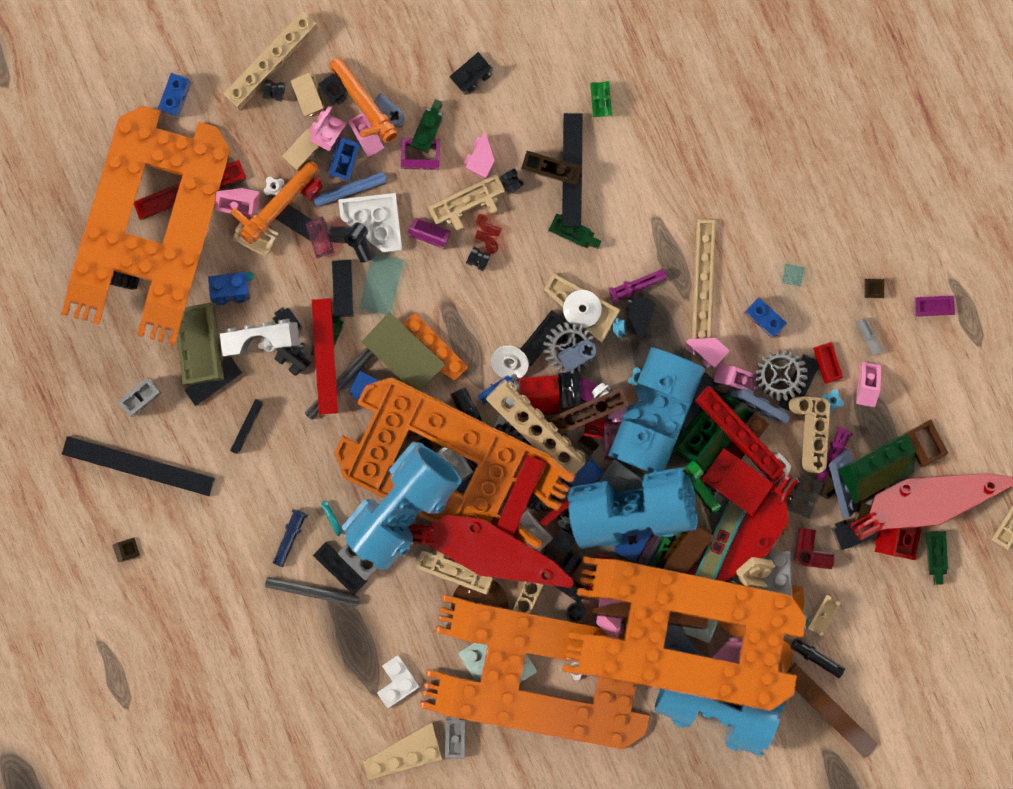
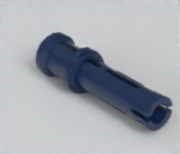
[272,509,308,567]

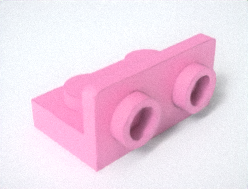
[309,106,347,151]

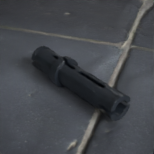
[790,638,845,679]

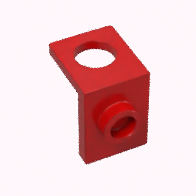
[300,178,323,201]
[584,415,607,439]

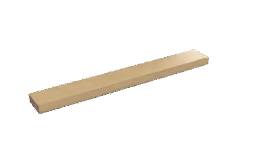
[690,219,716,373]

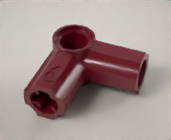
[794,528,834,570]

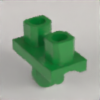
[590,81,612,118]

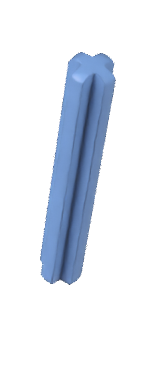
[313,172,387,207]

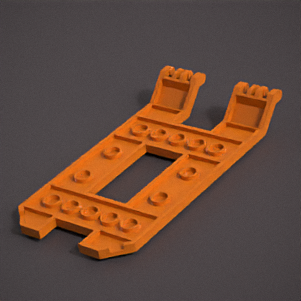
[61,106,230,346]
[334,377,575,548]
[562,557,806,711]
[419,594,650,749]

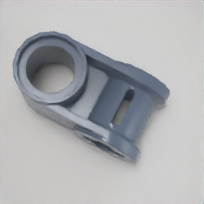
[374,93,405,128]
[558,340,596,372]

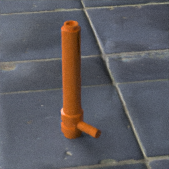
[329,58,398,143]
[230,161,319,244]

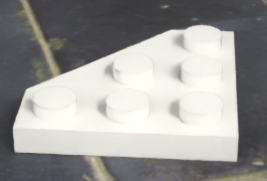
[338,193,402,253]

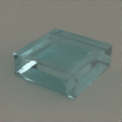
[782,264,805,287]

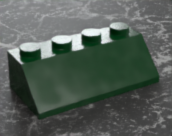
[673,390,752,473]
[838,433,915,504]

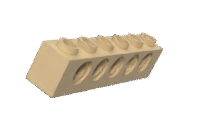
[223,10,318,110]
[486,379,586,474]

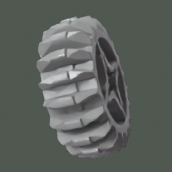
[543,322,595,373]
[756,349,808,401]

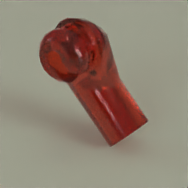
[475,214,501,237]
[475,230,498,254]

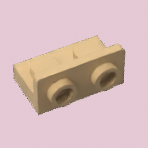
[736,557,775,589]

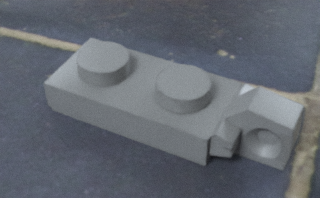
[445,716,465,759]

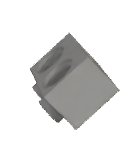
[118,377,162,417]
[337,544,377,580]

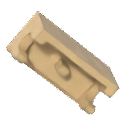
[291,73,327,117]
[282,128,324,171]
[233,217,278,257]
[806,594,841,636]

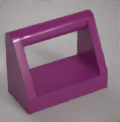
[401,138,440,170]
[408,218,451,249]

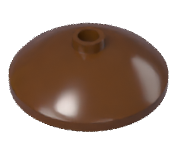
[451,580,508,610]

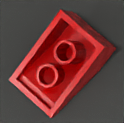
[702,449,774,516]

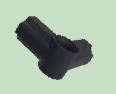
[328,222,375,263]
[451,387,482,421]
[552,552,588,603]

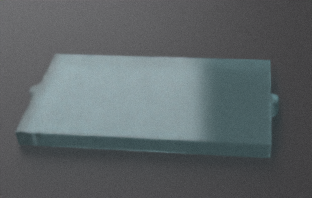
[360,254,403,315]

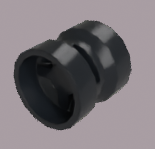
[263,79,286,102]
[499,168,525,194]
[466,247,491,271]
[566,602,586,623]

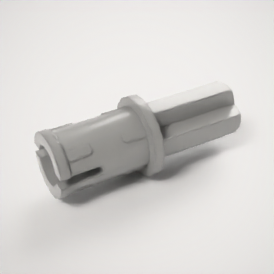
[856,318,883,356]

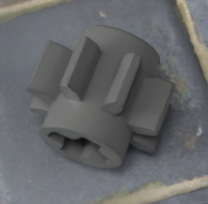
[558,508,573,532]

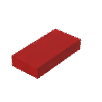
[813,342,843,384]
[540,498,569,527]

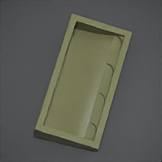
[177,303,224,385]
[362,312,445,391]

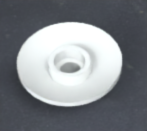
[563,290,602,328]
[491,345,529,380]

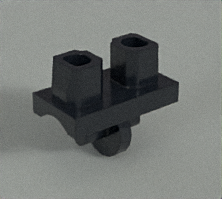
[274,342,312,376]
[558,371,582,408]

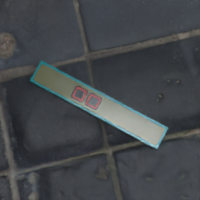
[695,501,746,580]

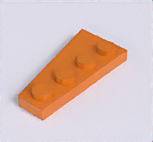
[403,313,469,381]

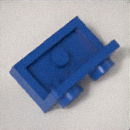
[208,272,250,305]

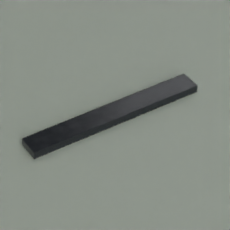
[62,436,215,496]

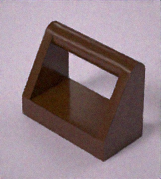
[903,419,948,467]

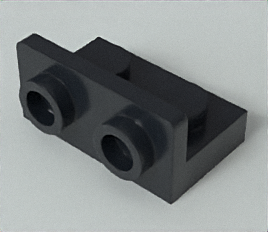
[449,52,493,95]

